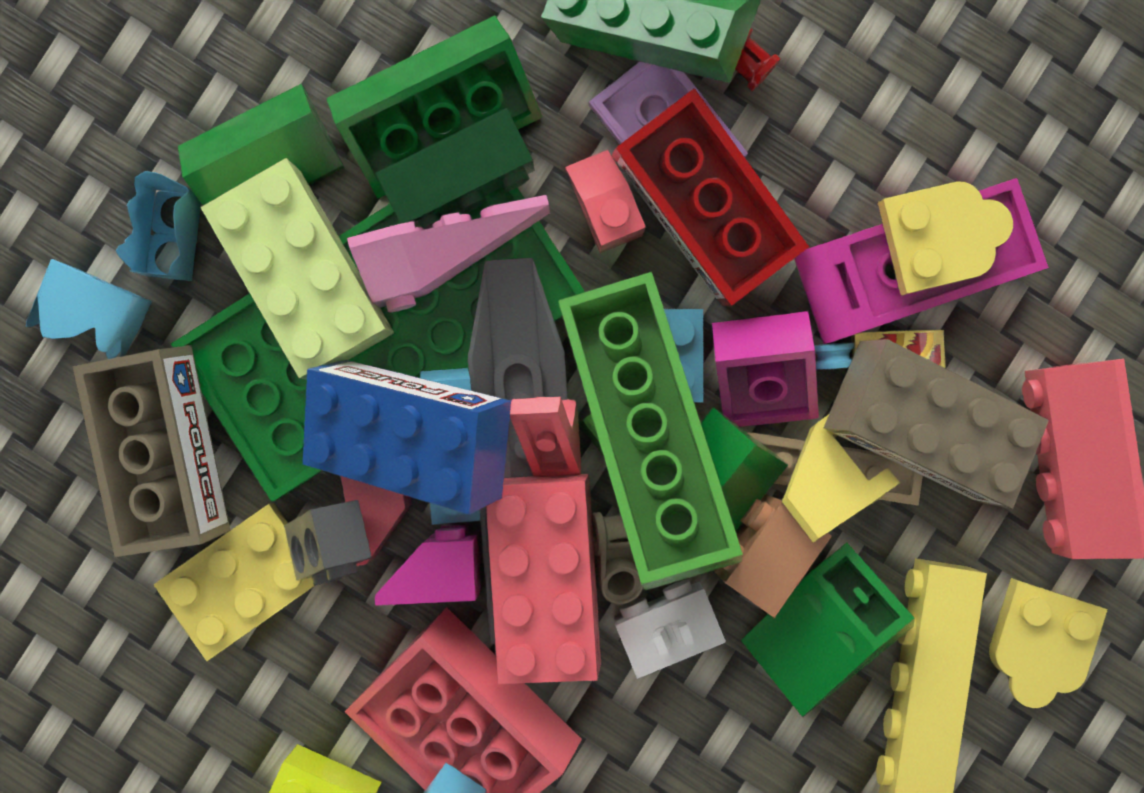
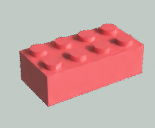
[486,474,601,684]

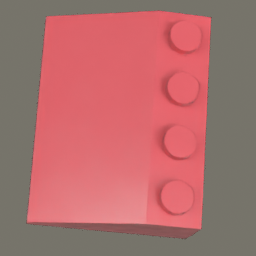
[345,607,582,793]

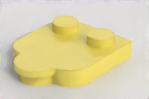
[878,181,1013,295]
[989,578,1108,708]

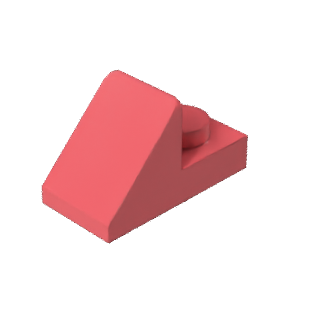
[510,397,581,476]

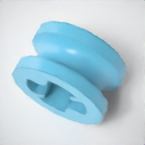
[814,342,854,369]

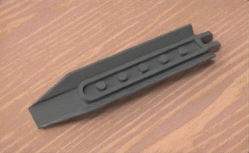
[468,258,568,644]

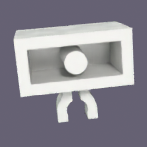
[614,580,726,679]

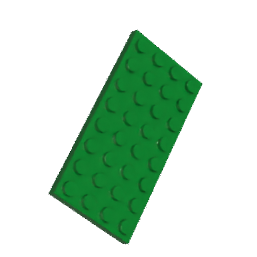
[171,187,585,502]

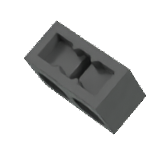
[284,500,372,586]

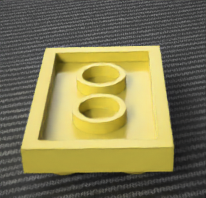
[154,502,314,661]

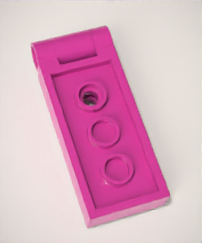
[794,178,1049,344]

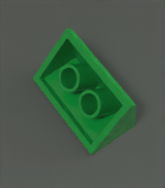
[178,84,345,206]
[701,407,788,531]

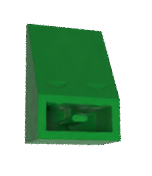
[741,542,915,717]

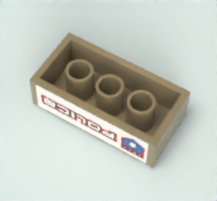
[823,339,1049,509]
[73,345,231,557]

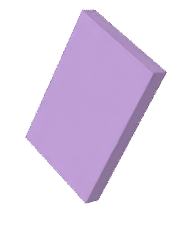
[589,62,748,157]

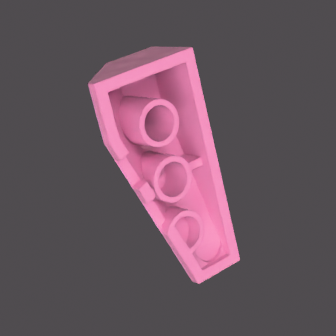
[347,195,550,312]

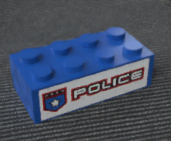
[303,360,511,515]

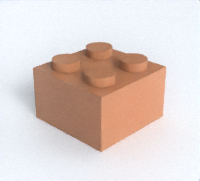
[714,494,832,618]

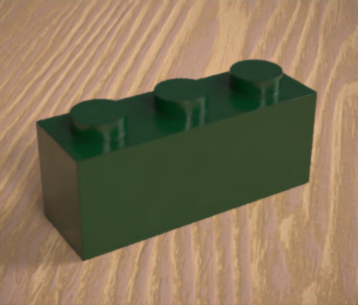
[375,108,535,229]

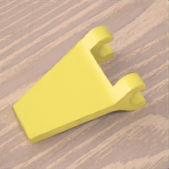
[782,414,900,543]

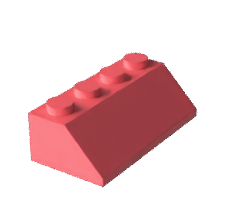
[1022,359,1144,559]

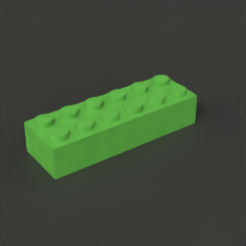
[558,272,743,590]

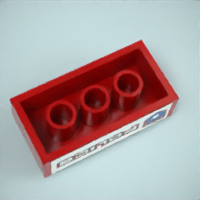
[611,88,809,306]

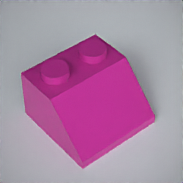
[712,311,819,427]
[375,523,483,605]

